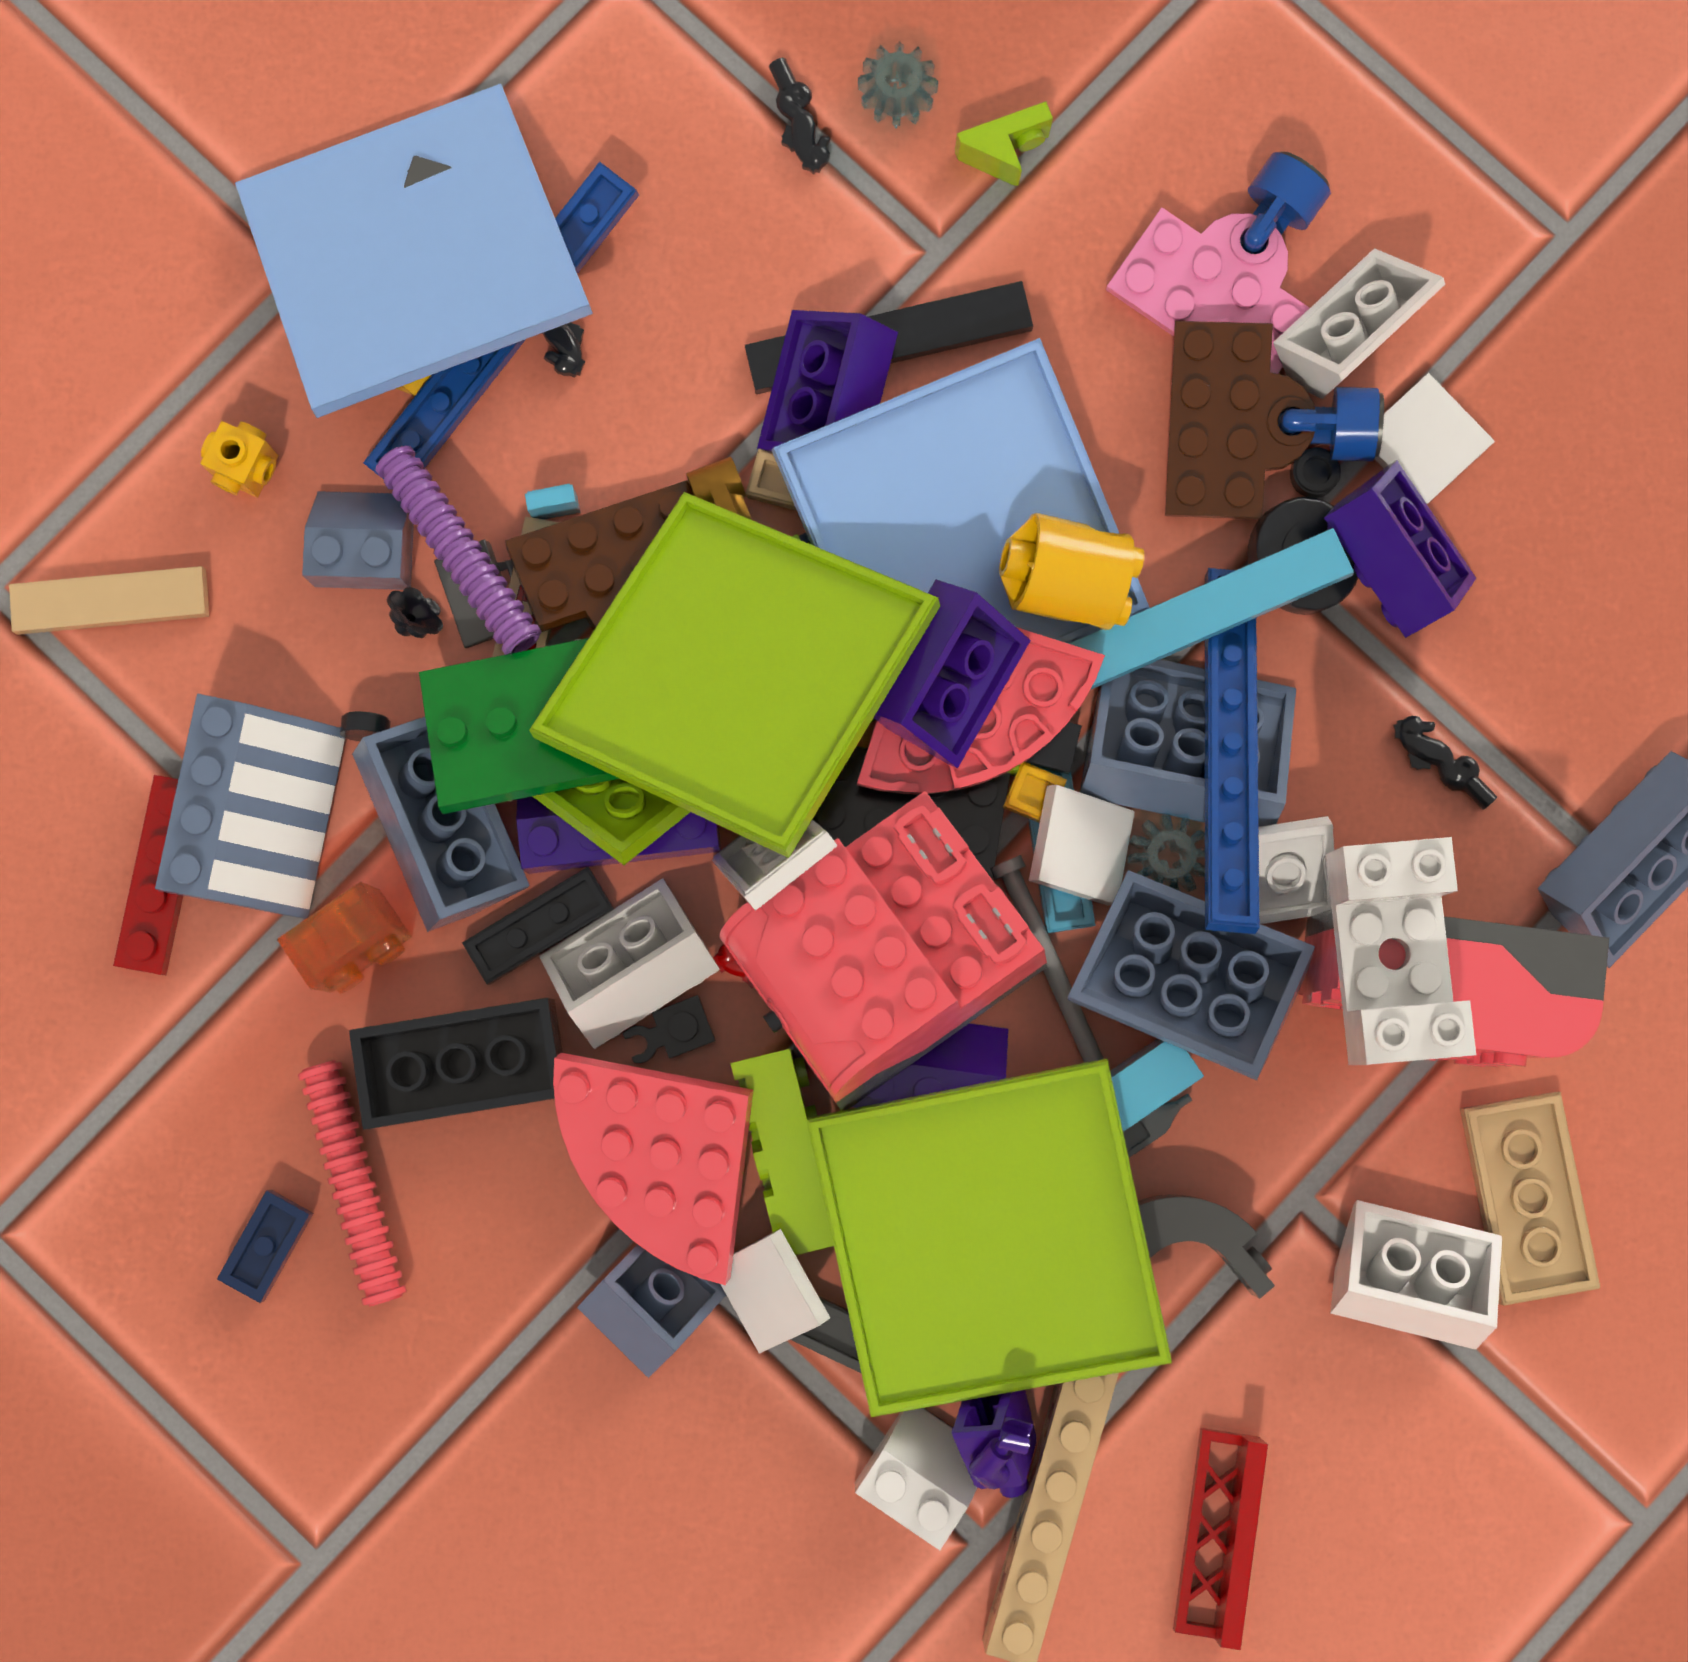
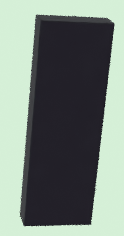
[462,867,614,985]

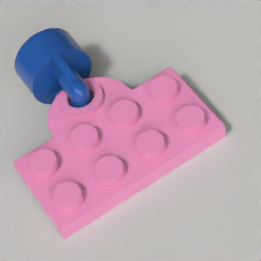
[1106,151,1331,374]

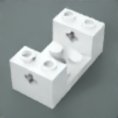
[1326,837,1476,1065]

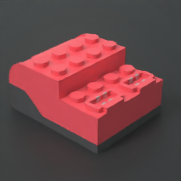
[720,791,1047,1111]
[1299,909,1609,1067]

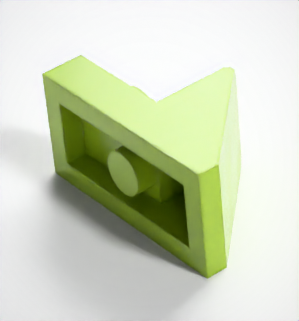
[955,101,1053,186]

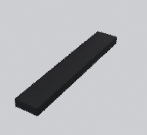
[745,281,1033,395]

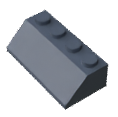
[352,717,530,932]
[1537,751,1688,968]

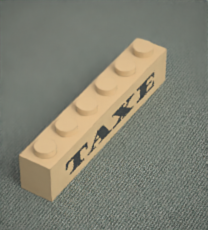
[982,1373,1119,1662]

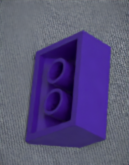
[757,310,898,452]
[1324,460,1476,638]
[874,579,1031,768]
[852,1023,1009,1108]

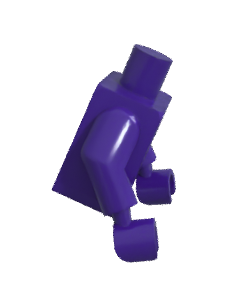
[952,1390,1036,1498]

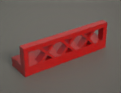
[1173,1428,1268,1650]

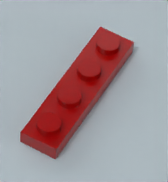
[113,775,183,976]

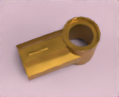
[686,456,752,520]

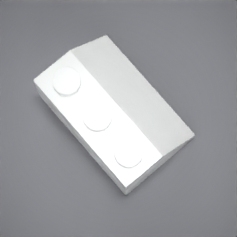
[1273,248,1445,399]
[539,878,720,1049]
[1330,1200,1502,1350]

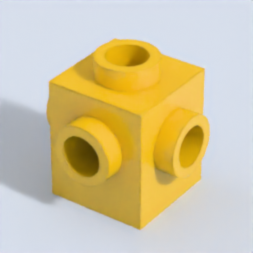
[200,420,279,498]

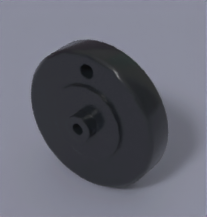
[1248,497,1358,615]

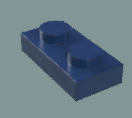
[217,1190,314,1303]

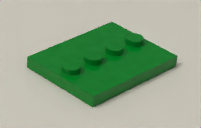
[419,638,620,814]

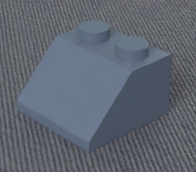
[302,491,414,590]
[577,1244,726,1378]

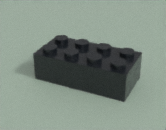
[349,998,563,1130]

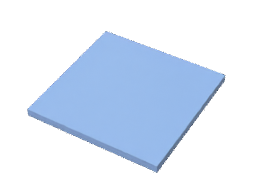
[235,83,593,418]
[772,338,1150,644]

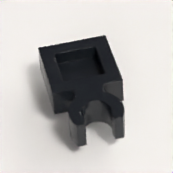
[623,995,716,1063]

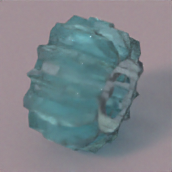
[858,41,938,128]
[1127,814,1205,892]

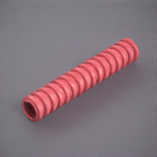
[298,1060,407,1307]

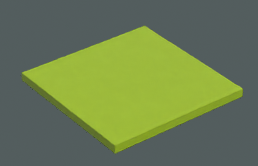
[529,492,940,858]
[807,1058,1172,1417]

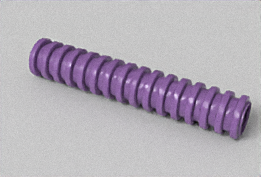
[375,446,542,655]

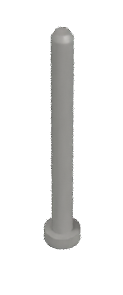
[990,855,1104,1063]

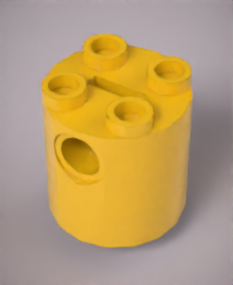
[999,513,1145,631]

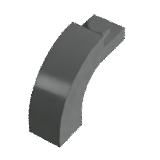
[1138,1194,1275,1299]

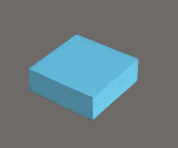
[525,484,581,520]

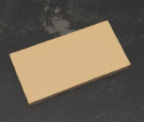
[1460,1092,1600,1306]

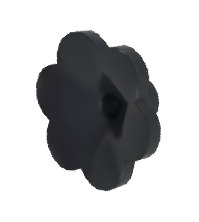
[387,587,443,638]

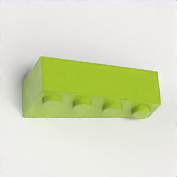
[730,1049,834,1255]

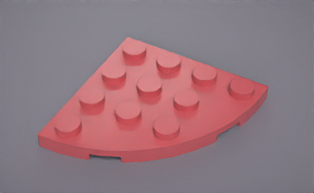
[857,627,1105,794]
[553,1053,753,1285]

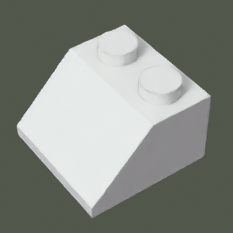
[855,1408,978,1551]

